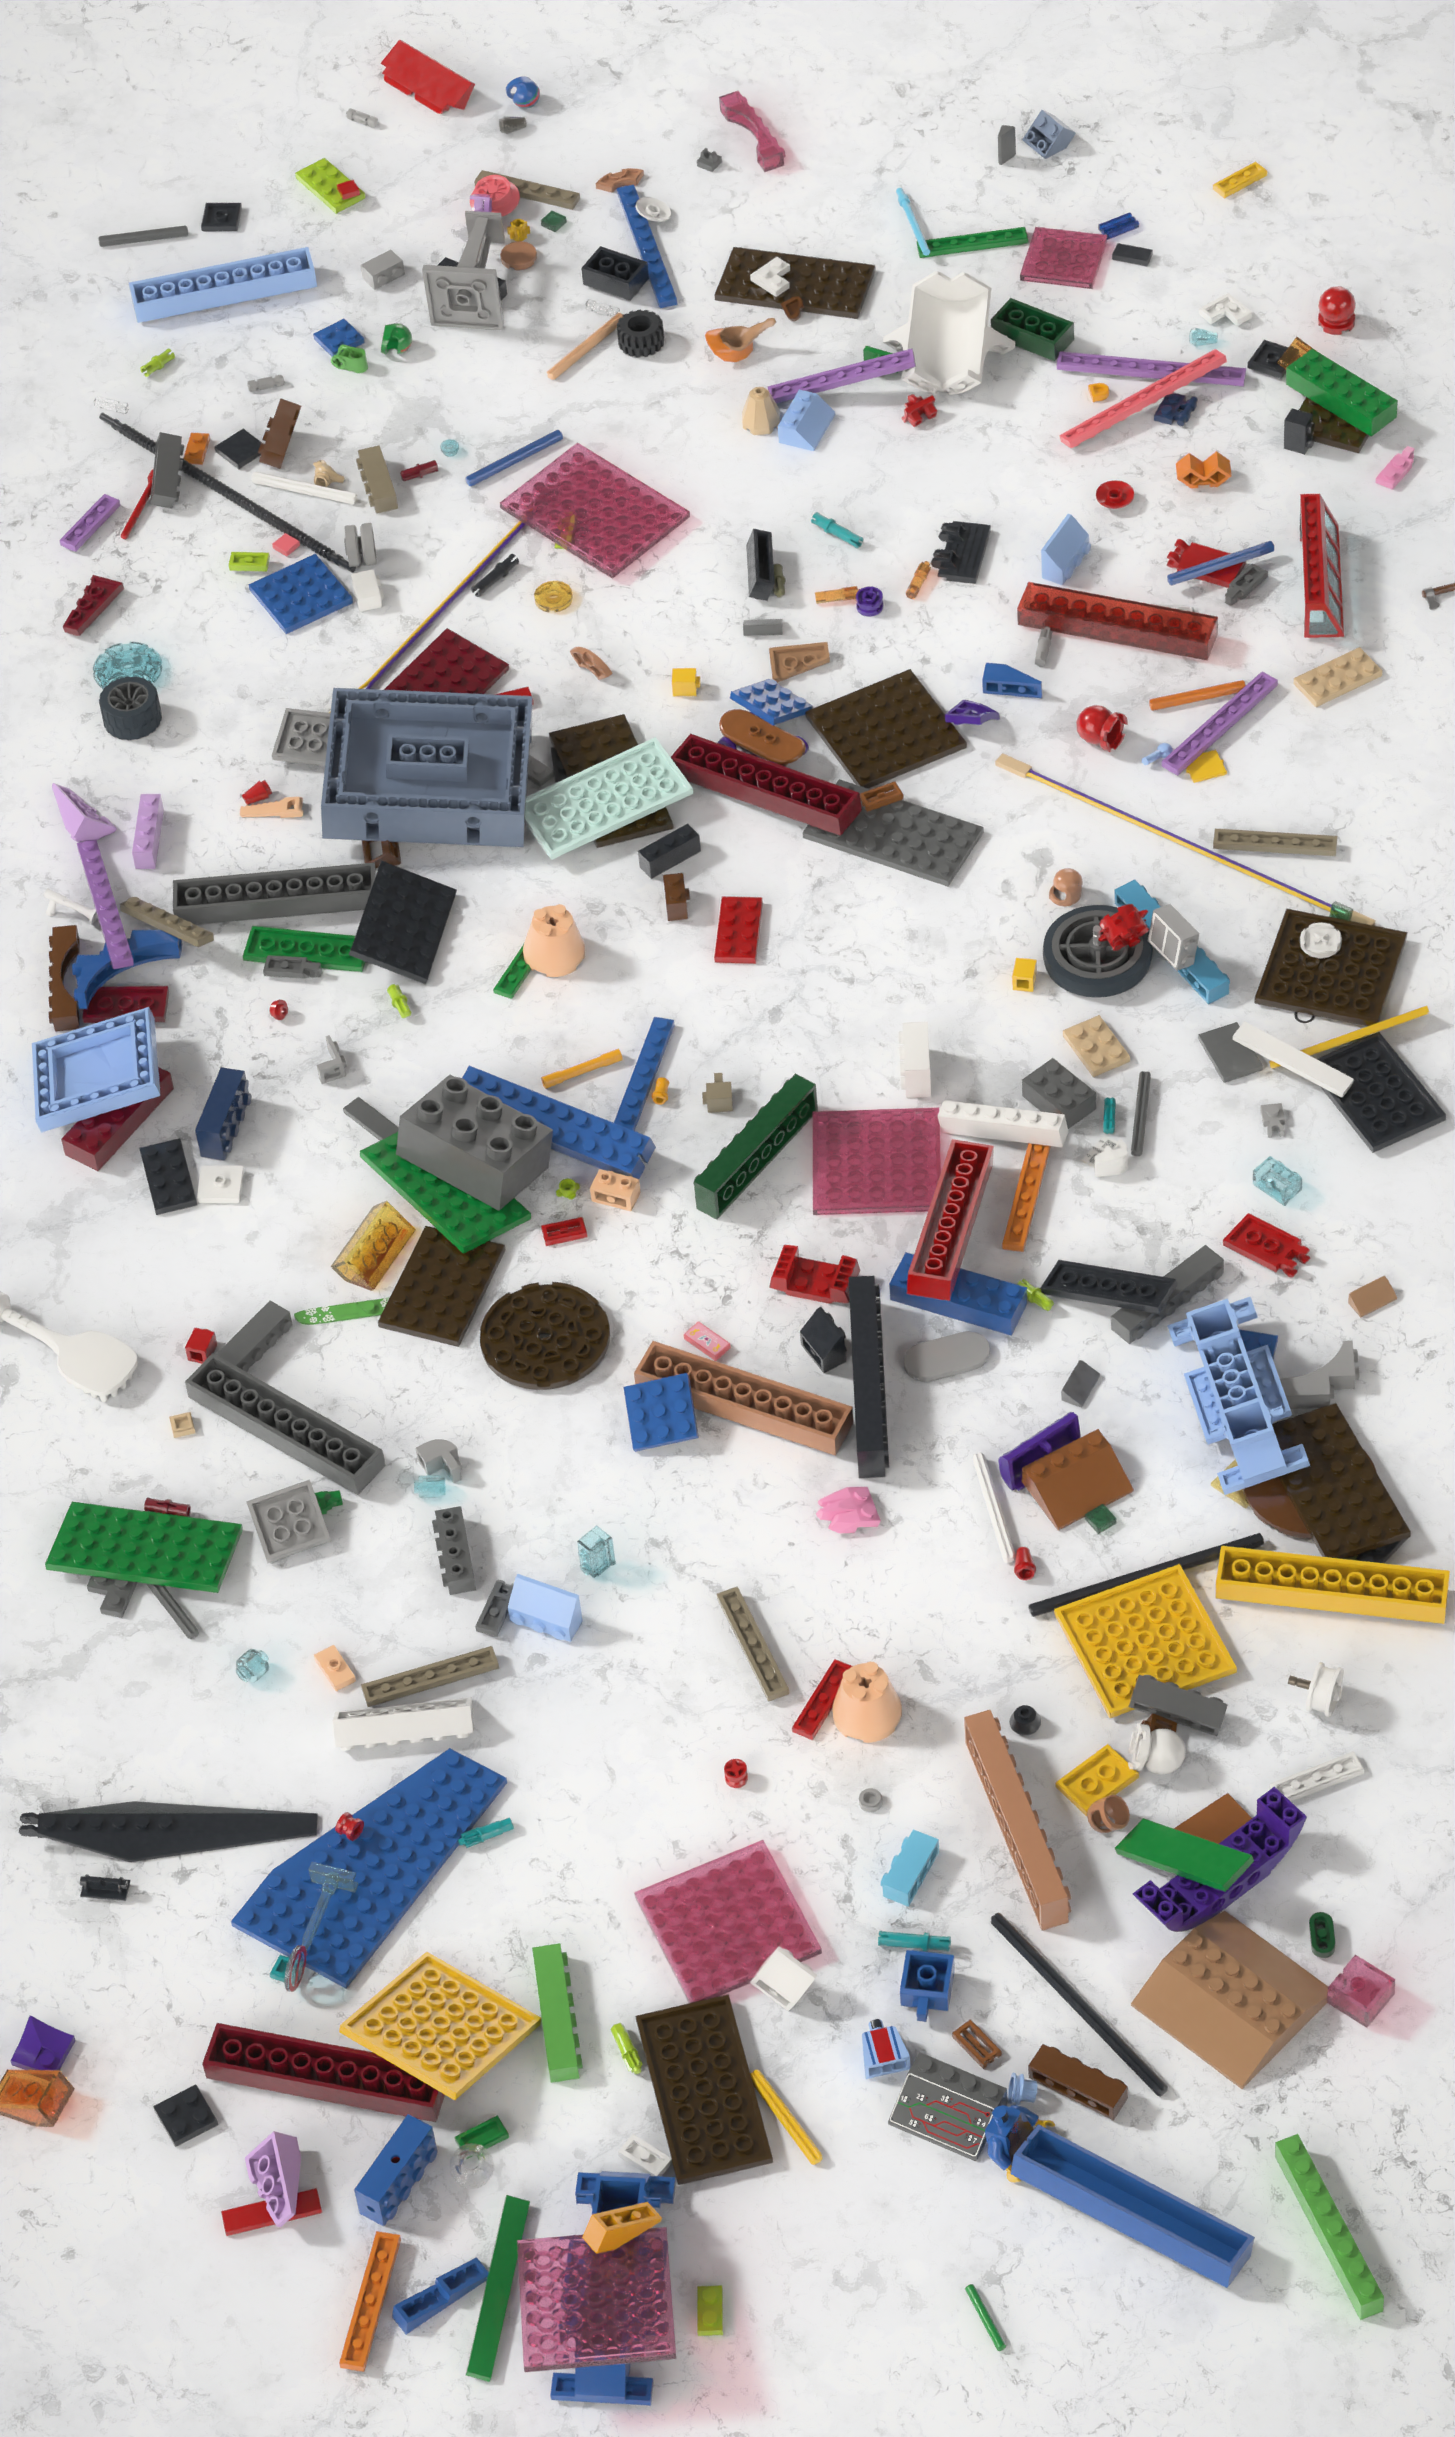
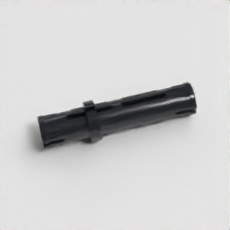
[471,554,519,597]

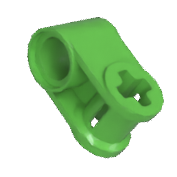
[331,345,368,373]

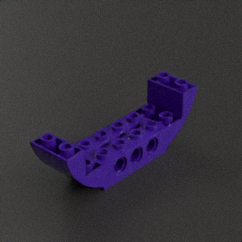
[1133,1786,1307,1932]

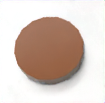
[500,241,537,270]

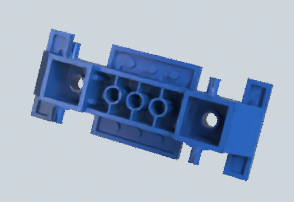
[550,2171,676,2406]

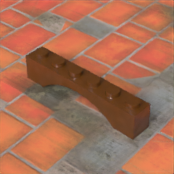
[48,925,80,1032]

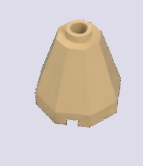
[742,387,780,435]

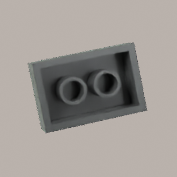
[1022,1058,1096,1129]

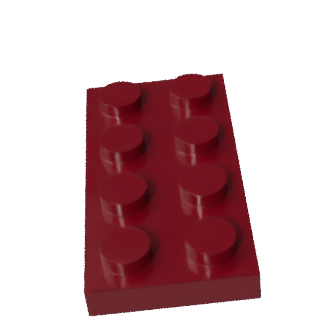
[82,986,169,1023]

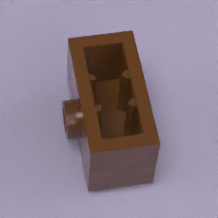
[663,873,690,921]

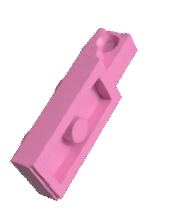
[1376,446,1415,490]

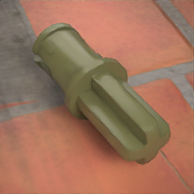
[773,563,786,598]

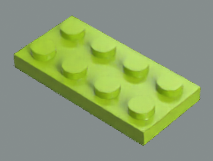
[295,158,365,214]

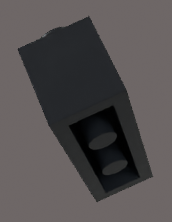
[638,823,701,879]

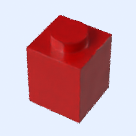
[185,1327,217,1364]

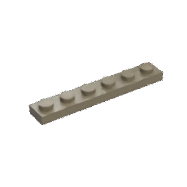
[474,170,580,210]
[1213,828,1338,856]
[120,897,214,947]
[717,1586,789,1702]
[361,1646,499,1707]

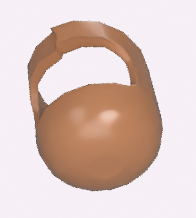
[1049,868,1083,907]
[1087,1795,1130,1833]

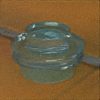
[440,439,459,457]

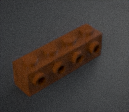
[1028,2044,1128,2121]

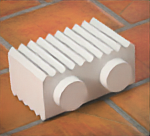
[351,569,384,612]

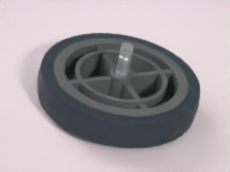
[1043,905,1153,998]

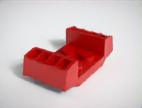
[769,1245,861,1304]

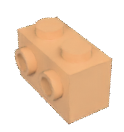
[590,1169,641,1211]

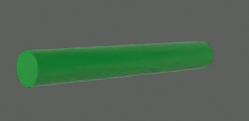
[965,2284,1006,2351]

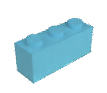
[880,1829,939,1907]

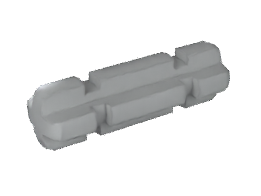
[346,108,379,128]
[247,375,284,392]

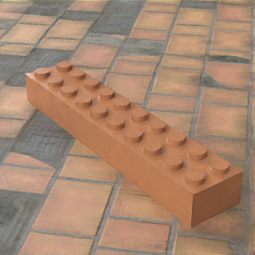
[634,1341,854,1456]
[964,1710,1071,1931]

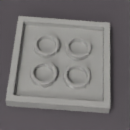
[272,708,330,766]
[246,1480,331,1563]

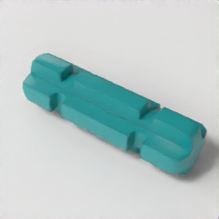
[1103,1097,1116,1134]

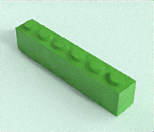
[532,1943,583,2083]

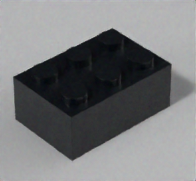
[581,246,649,301]

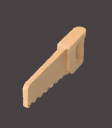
[240,797,303,818]

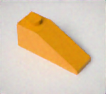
[582,2202,662,2254]

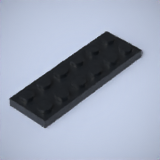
[1040,1260,1177,1314]

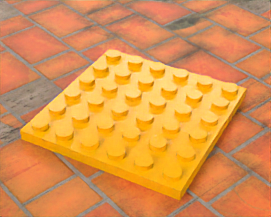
[1054,1564,1237,1718]
[339,1952,541,2100]

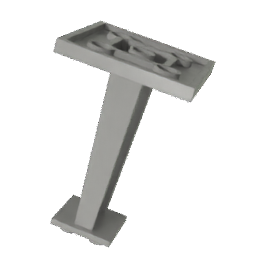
[422,211,505,330]

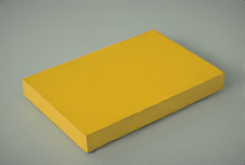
[1055,1744,1139,1817]

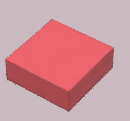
[272,533,300,556]

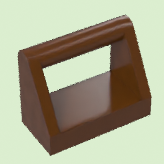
[362,840,401,868]

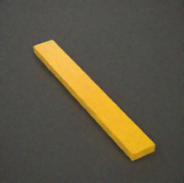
[1269,1006,1429,1069]

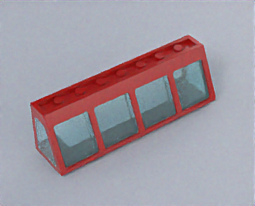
[1299,494,1344,638]

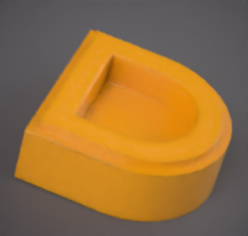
[1088,383,1109,402]

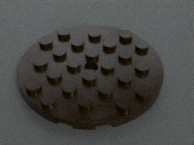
[480,1282,610,1390]

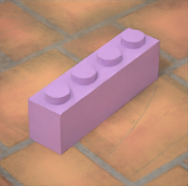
[132,794,164,869]

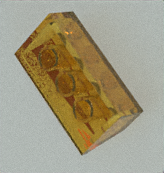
[330,1201,416,1291]

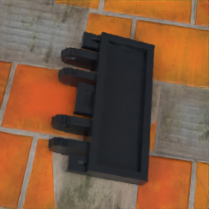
[930,521,991,584]

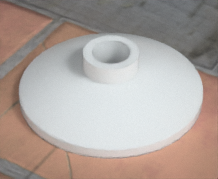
[636,197,671,222]

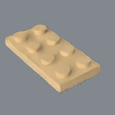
[1293,647,1382,707]

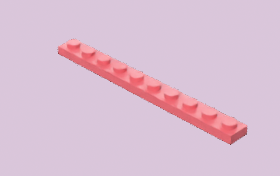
[1059,349,1227,448]

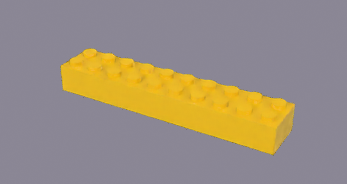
[1216,1546,1450,1624]

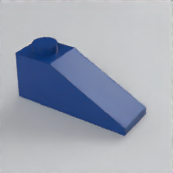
[982,663,1042,698]

